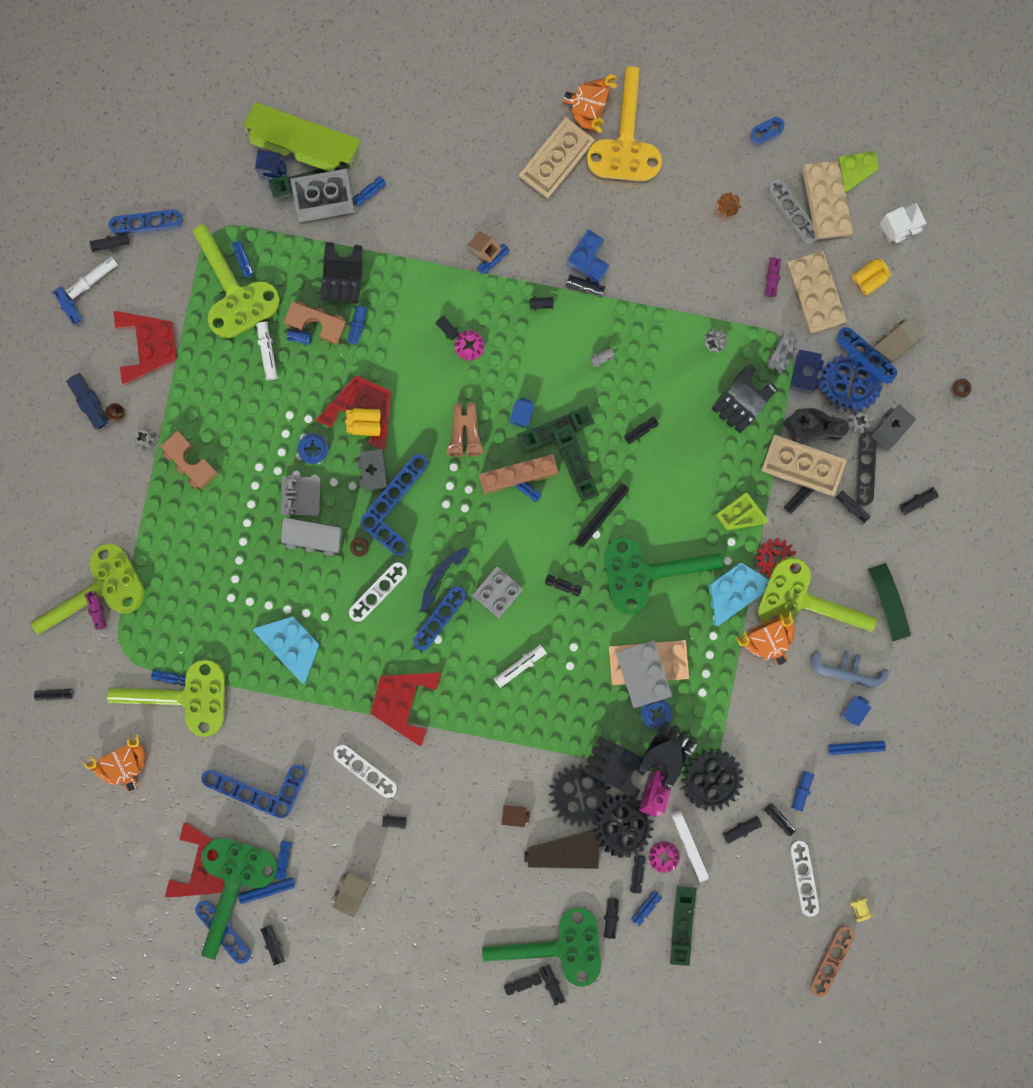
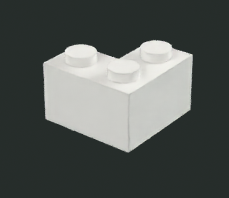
[879,203,927,244]

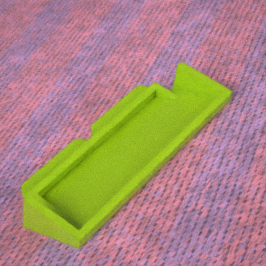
[243,102,361,172]

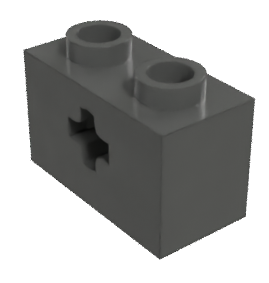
[871,404,916,451]
[357,449,388,492]

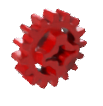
[755,538,797,578]

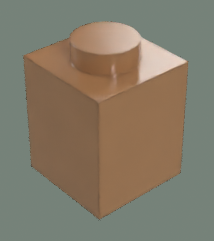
[467,231,502,263]

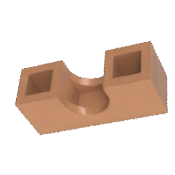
[284,301,347,346]
[160,431,219,490]

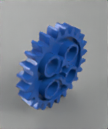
[820,353,882,413]

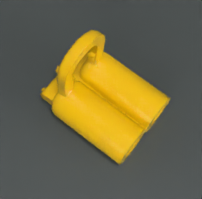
[851,258,892,296]
[345,408,380,436]

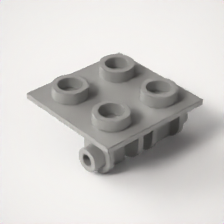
[767,327,799,374]
[281,476,321,516]
[472,566,524,619]

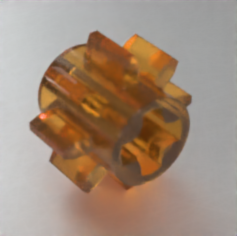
[717,192,741,217]

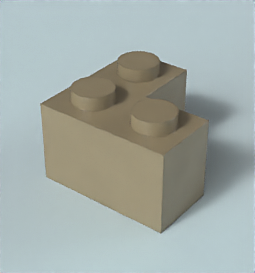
[874,316,928,363]
[331,871,372,917]

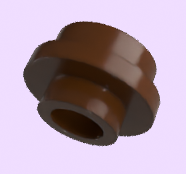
[952,379,972,398]
[105,403,124,421]
[350,538,369,557]

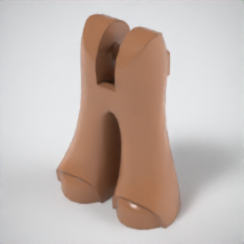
[447,402,484,457]

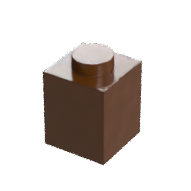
[501,805,530,827]

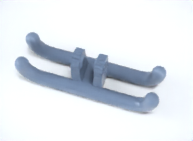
[811,651,889,687]

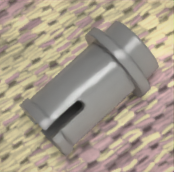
[589,348,615,368]

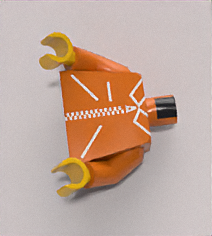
[563,74,618,133]
[736,612,795,665]
[83,734,146,792]

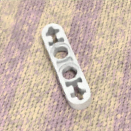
[349,563,407,622]
[334,745,397,798]
[670,809,709,882]
[790,841,819,917]

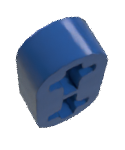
[750,117,785,145]

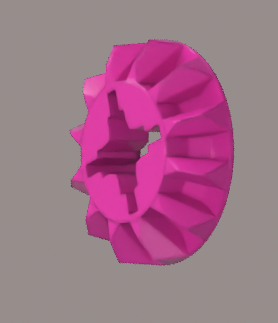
[454,330,485,361]
[649,841,680,873]

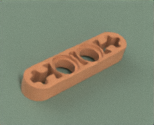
[810,926,855,997]

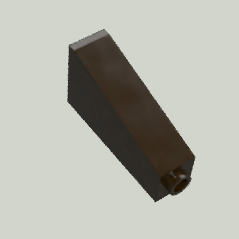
[524,828,599,869]

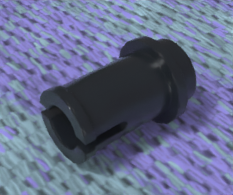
[530,296,554,311]
[436,316,459,340]
[382,814,406,829]

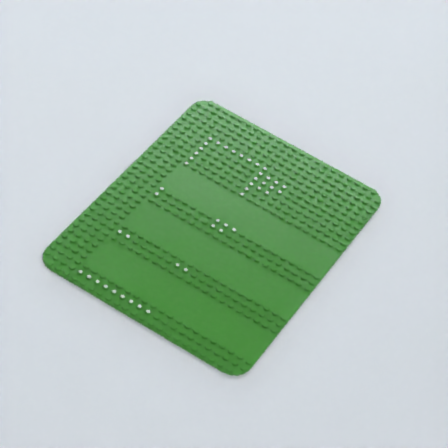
[118,225,793,777]

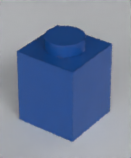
[510,398,535,429]
[840,696,872,727]

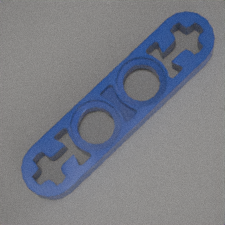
[108,209,183,235]
[837,327,897,384]
[414,587,466,650]
[195,900,251,964]

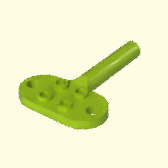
[193,224,280,338]
[30,544,144,635]
[758,556,877,632]
[107,659,225,737]

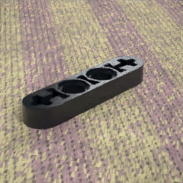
[855,431,877,506]

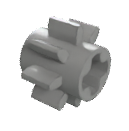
[704,328,728,353]
[848,409,872,434]
[131,426,156,450]

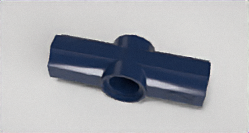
[66,373,110,430]

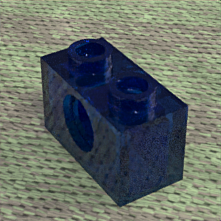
[255,150,287,180]
[790,349,824,394]

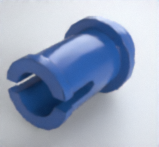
[287,329,312,346]

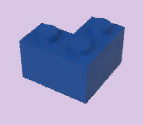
[567,229,610,284]

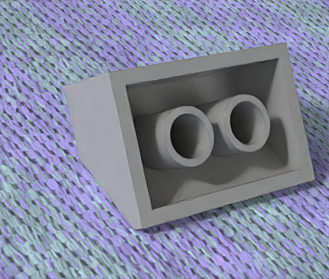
[290,169,355,222]
[281,518,344,556]
[616,640,672,708]

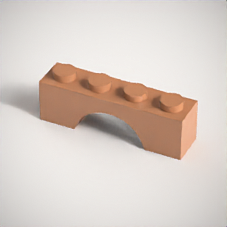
[479,454,558,495]

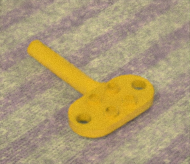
[587,66,662,181]

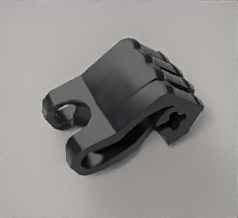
[320,242,363,304]
[712,364,777,433]
[783,408,849,444]
[637,720,698,791]
[583,737,651,797]

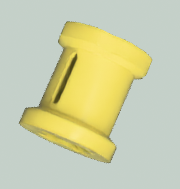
[850,897,873,922]

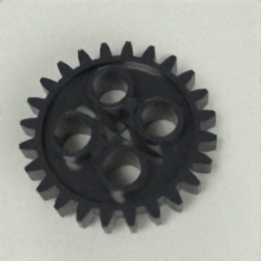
[681,748,744,812]
[548,763,612,827]
[593,794,654,858]

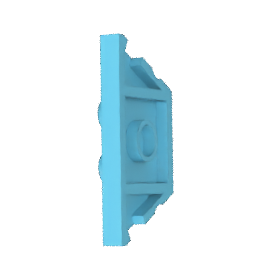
[709,563,769,626]
[253,617,320,684]

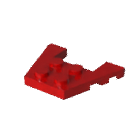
[113,311,177,385]
[316,376,391,451]
[370,672,441,746]
[165,822,224,898]

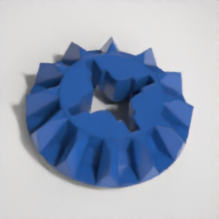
[298,434,328,465]
[641,700,672,729]

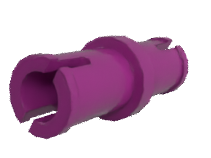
[764,257,782,297]
[85,591,107,630]

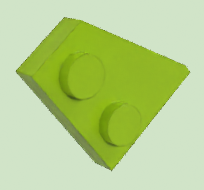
[838,151,879,193]
[715,492,769,531]

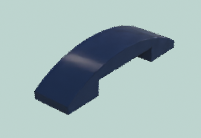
[421,548,470,613]

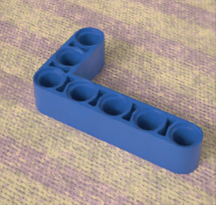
[360,454,428,557]
[201,764,308,818]

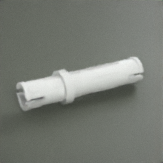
[65,256,118,300]
[256,322,278,381]
[493,644,547,688]

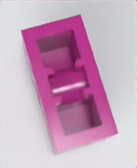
[639,770,671,817]

